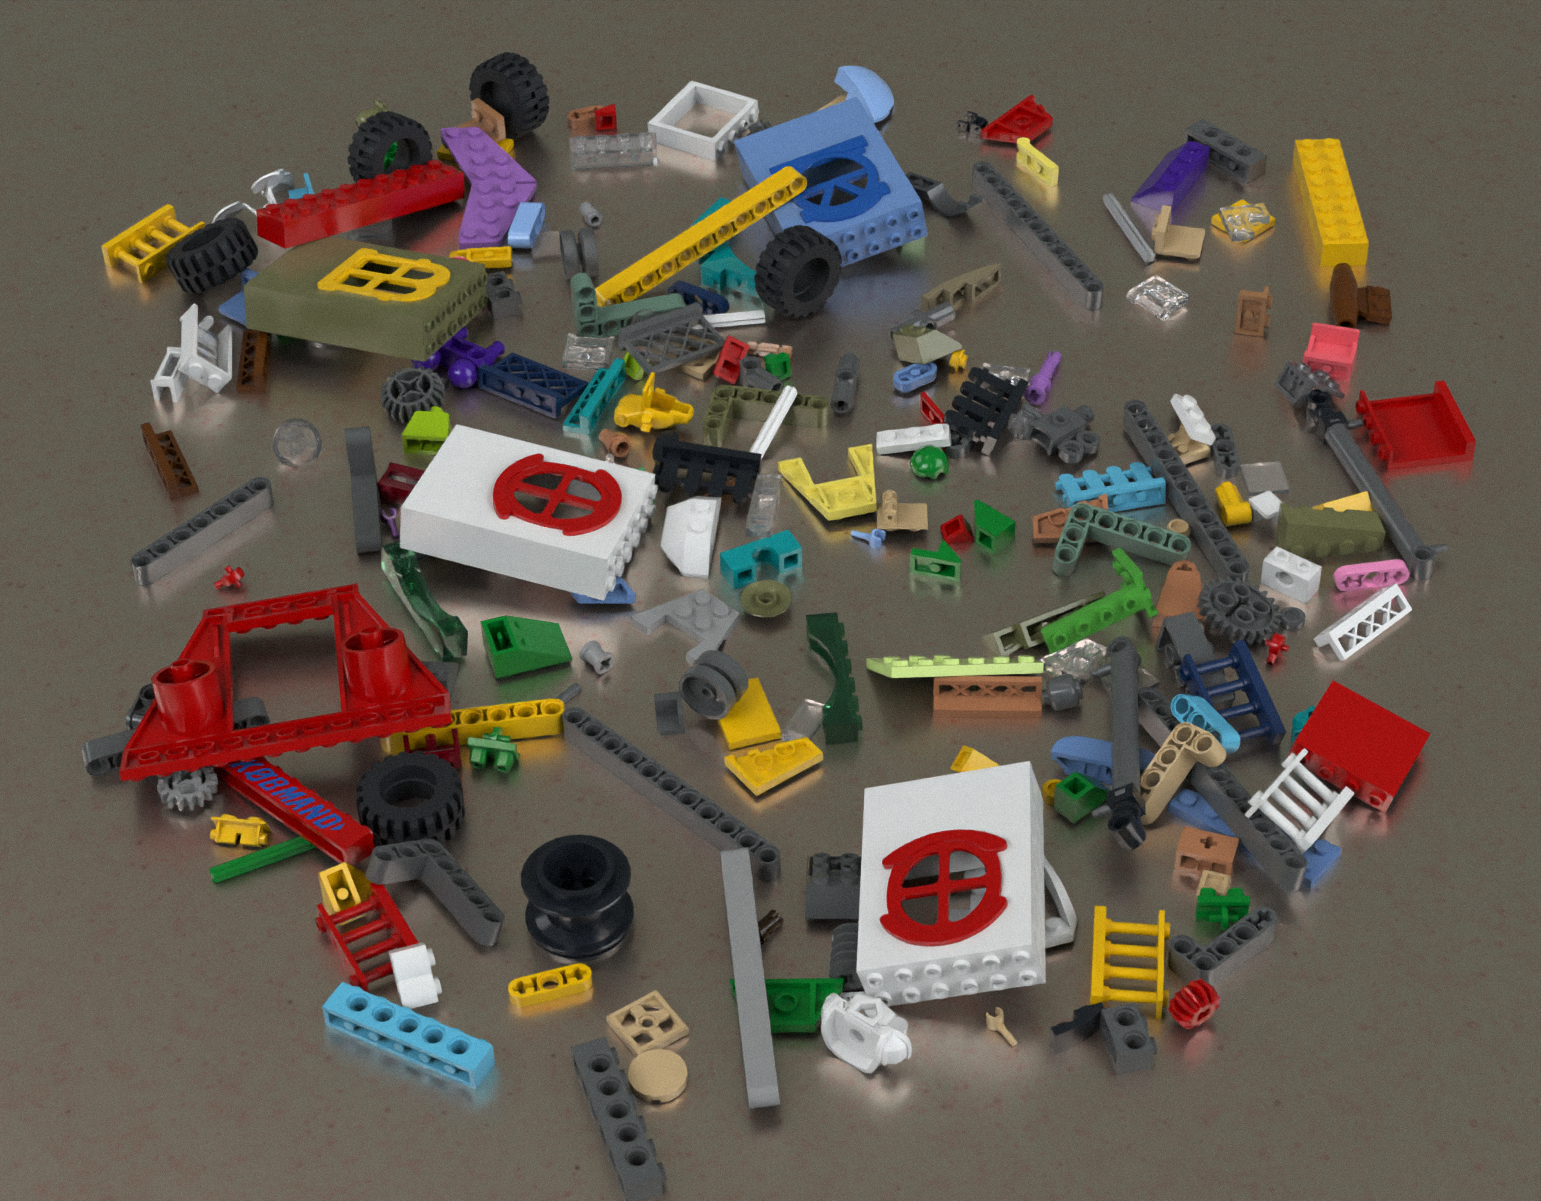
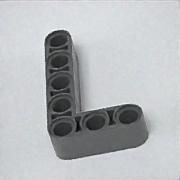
[344,426,383,554]
[365,839,505,946]

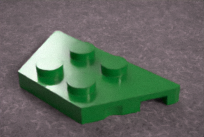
[730,978,844,1033]

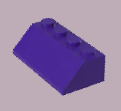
[1131,141,1209,214]

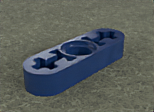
[668,280,730,315]

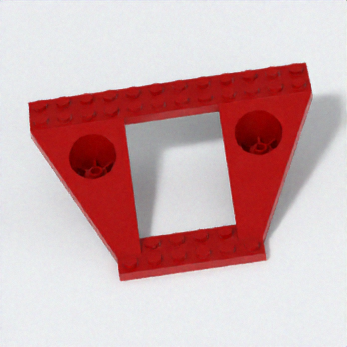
[119,583,452,782]

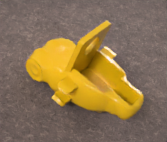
[614,372,694,432]

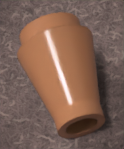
[599,429,631,458]

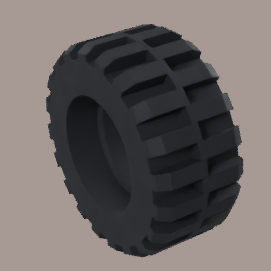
[469,52,550,139]
[347,111,433,183]
[166,217,258,294]
[754,225,842,319]
[355,751,465,847]

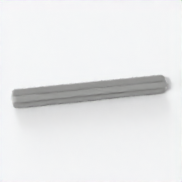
[1103,193,1156,263]

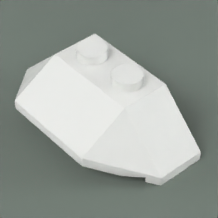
[661,496,721,578]

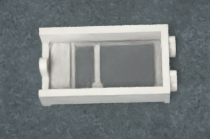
[178,304,232,393]

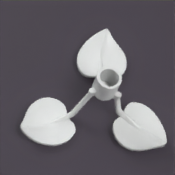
[212,169,295,223]

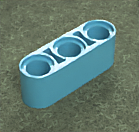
[1171,694,1240,754]

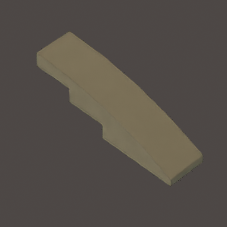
[921,263,1002,312]

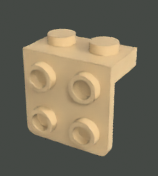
[1151,205,1205,259]

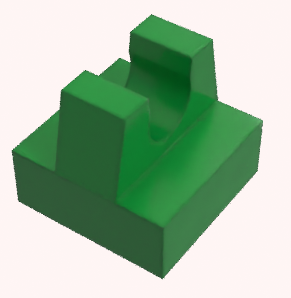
[763,352,792,380]

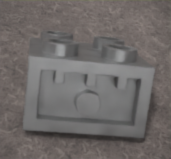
[1274,360,1345,408]

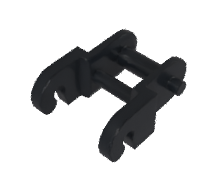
[955,111,988,134]

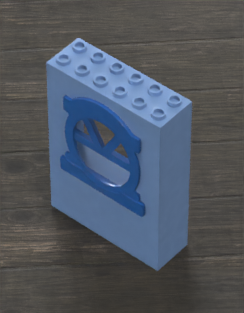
[734,97,928,267]

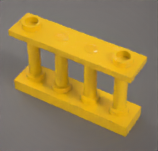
[101,204,205,283]
[1090,906,1170,1020]

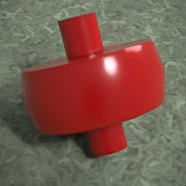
[214,565,245,590]
[1264,633,1289,665]

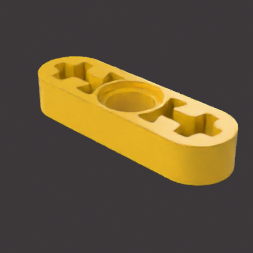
[508,963,592,1007]

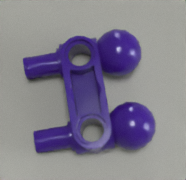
[411,327,505,389]

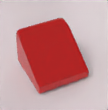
[594,104,617,131]
[940,514,975,544]

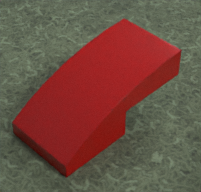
[712,335,750,385]

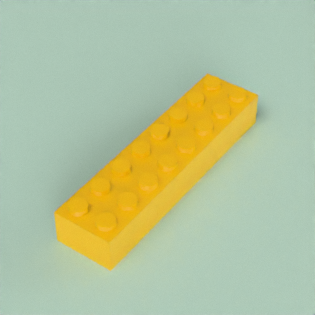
[1293,138,1369,267]

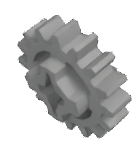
[157,766,219,811]

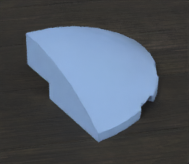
[834,66,894,123]

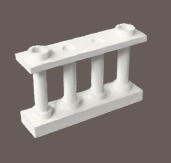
[1244,748,1355,855]

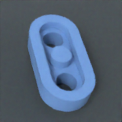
[893,362,937,392]

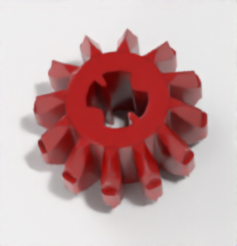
[1168,979,1221,1030]

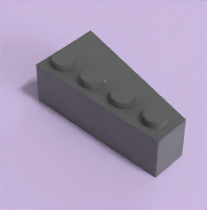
[1155,611,1235,711]

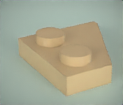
[1167,423,1210,465]

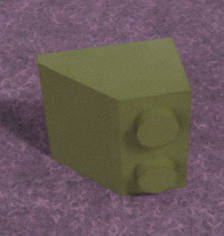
[892,324,962,365]

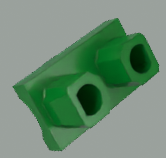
[467,727,520,773]
[1195,888,1251,931]

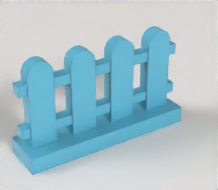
[1055,462,1166,512]

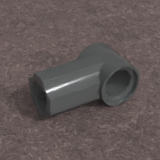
[739,356,783,391]

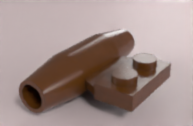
[1329,263,1392,329]

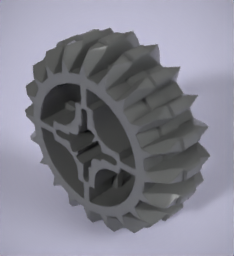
[380,365,445,424]

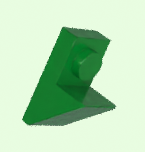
[910,540,961,582]

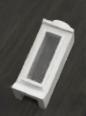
[150,347,189,402]

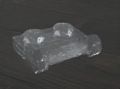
[1126,275,1189,321]
[562,334,615,370]

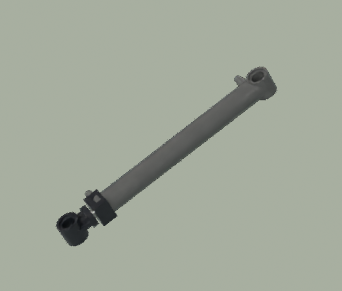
[1305,389,1448,580]
[1091,636,1146,851]

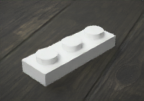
[1170,394,1216,445]
[876,423,951,455]

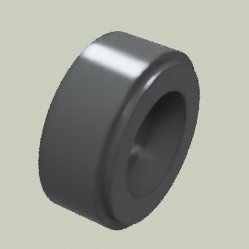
[1279,607,1306,631]

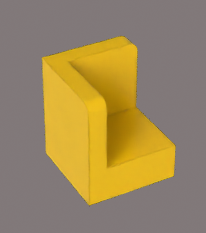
[950,745,999,773]

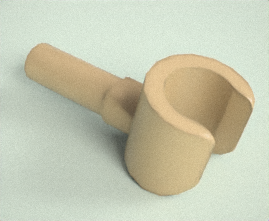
[986,1007,1017,1047]

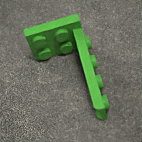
[1041,547,1159,655]

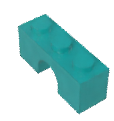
[720,529,803,590]

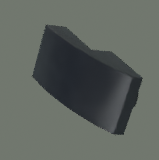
[1049,1002,1104,1055]

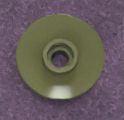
[740,580,792,618]

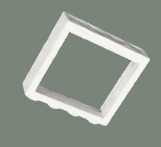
[648,81,759,161]

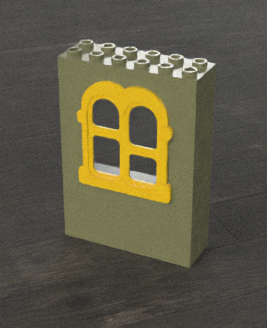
[244,237,488,362]

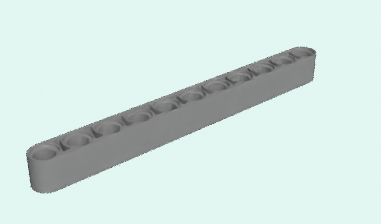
[720,847,780,1109]

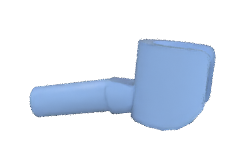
[851,529,886,548]

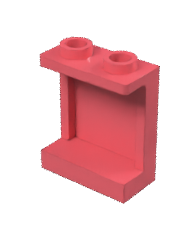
[1303,322,1360,383]

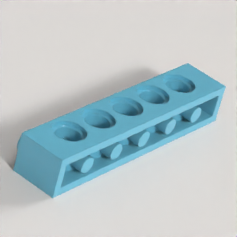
[322,982,495,1089]

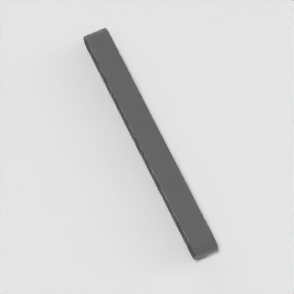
[972,161,1104,311]
[1123,400,1250,583]
[1138,687,1307,891]
[562,707,781,882]

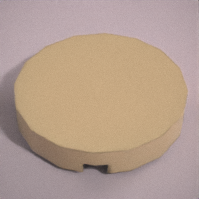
[627,1048,688,1103]

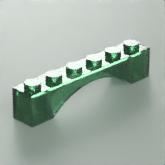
[381,541,468,662]
[806,612,863,745]

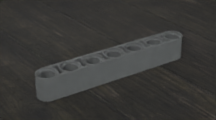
[131,477,274,586]
[81,697,270,776]

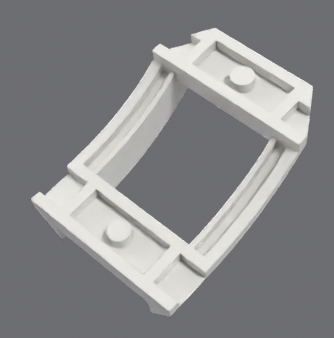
[964,856,1078,949]

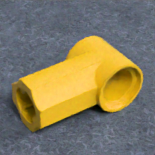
[1215,481,1252,527]

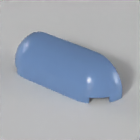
[1051,736,1155,785]

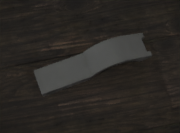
[905,172,983,217]

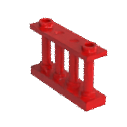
[315,882,419,993]

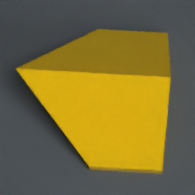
[318,862,372,926]

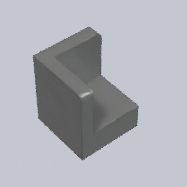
[654,691,685,735]

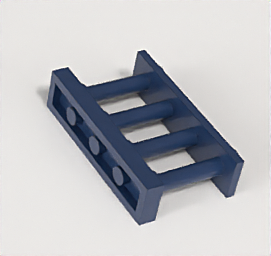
[1179,639,1286,759]

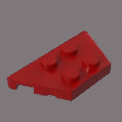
[980,95,1053,143]

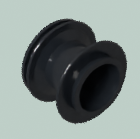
[521,834,634,962]

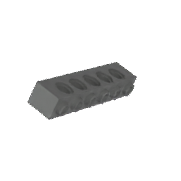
[571,1037,666,1201]

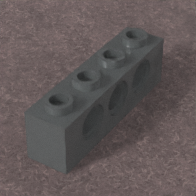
[1184,119,1267,184]

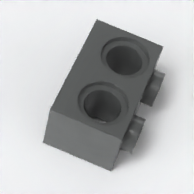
[486,271,522,321]
[1100,1003,1157,1075]

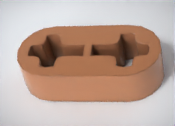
[567,105,603,130]

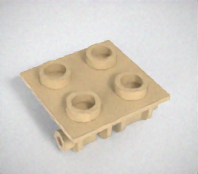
[877,490,928,531]

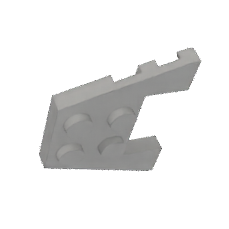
[631,589,740,665]

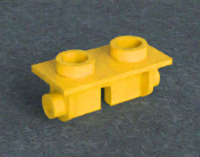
[210,814,272,847]

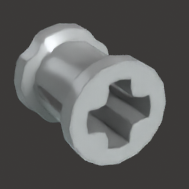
[580,640,614,674]

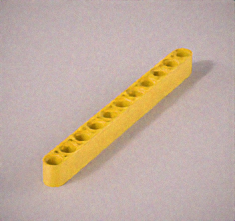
[595,166,807,307]

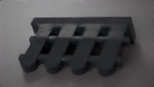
[943,367,1029,456]
[655,439,762,505]

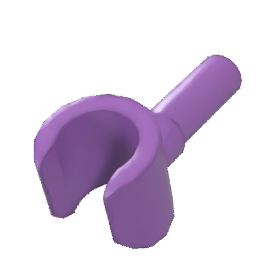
[380,508,400,539]

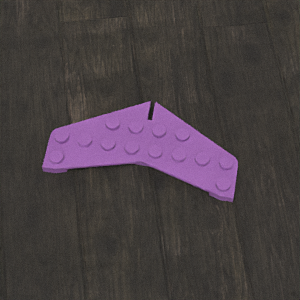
[440,127,537,250]

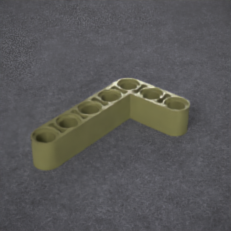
[702,385,829,447]

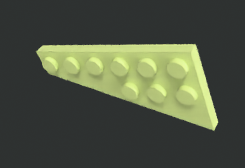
[866,655,1044,678]

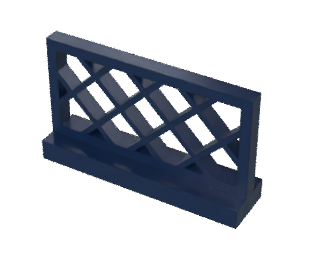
[478,352,589,419]

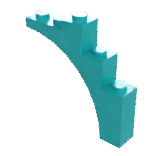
[692,197,760,299]

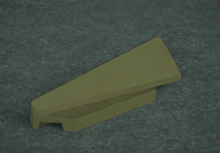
[982,591,1105,656]

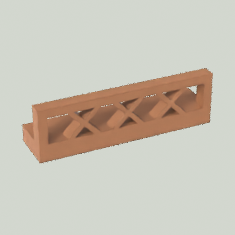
[933,676,1042,719]

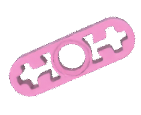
[1333,559,1410,591]

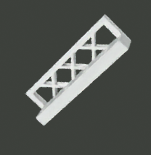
[1313,583,1412,661]

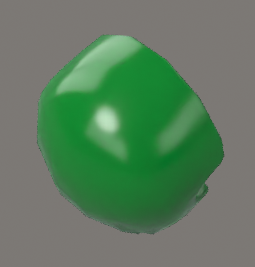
[910,445,950,479]

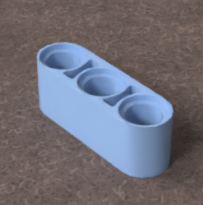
[508,202,545,249]

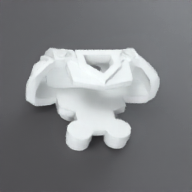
[821,993,912,1074]

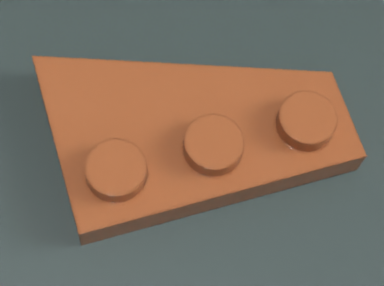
[1032,494,1109,543]

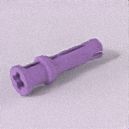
[1024,351,1062,405]

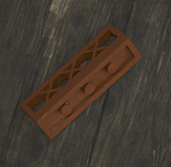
[236,330,272,394]
[140,422,199,500]

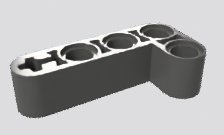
[1168,906,1278,987]

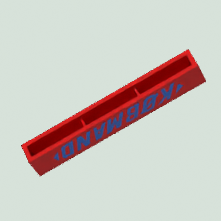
[209,756,375,867]

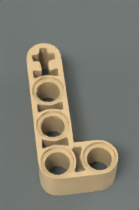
[1140,722,1226,825]

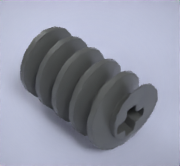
[829,923,862,990]

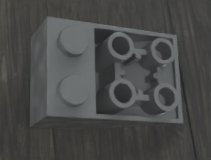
[806,853,862,919]

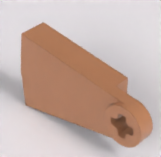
[1152,560,1206,631]

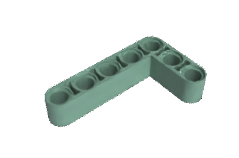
[570,273,686,341]
[1052,503,1191,577]

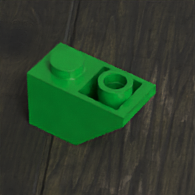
[973,499,1016,555]
[1054,772,1111,823]

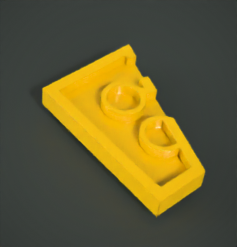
[724,737,823,796]

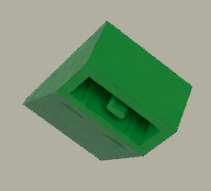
[480,615,572,678]

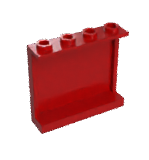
[1355,380,1476,471]
[1286,680,1431,813]

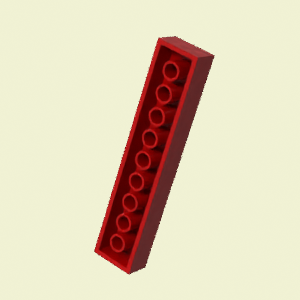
[256,160,464,249]

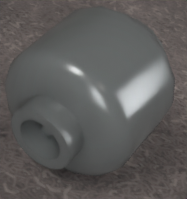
[1042,674,1083,712]

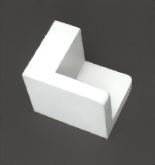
[1249,490,1283,524]

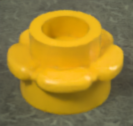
[949,349,968,371]

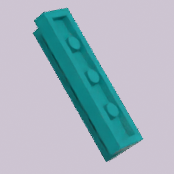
[562,358,626,436]

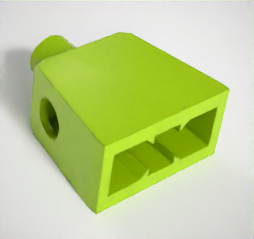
[402,406,451,456]

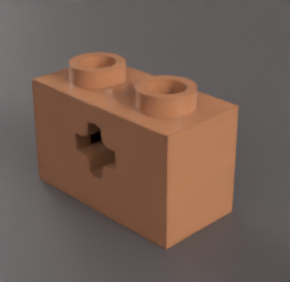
[1174,826,1240,877]

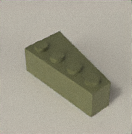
[1275,503,1385,559]

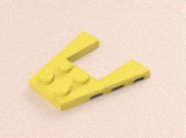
[777,444,877,521]

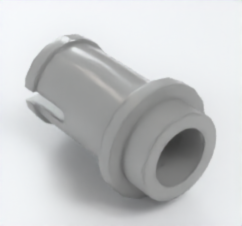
[579,202,602,226]

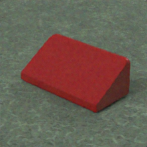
[920,392,953,433]

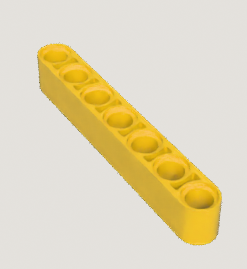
[380,698,565,753]

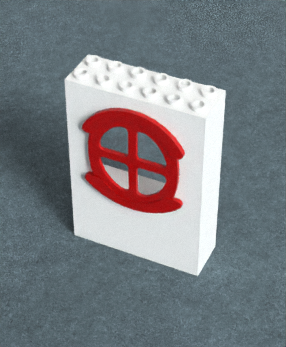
[400,424,658,601]
[856,761,1046,1006]

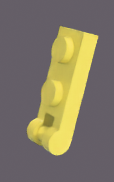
[1016,137,1059,187]

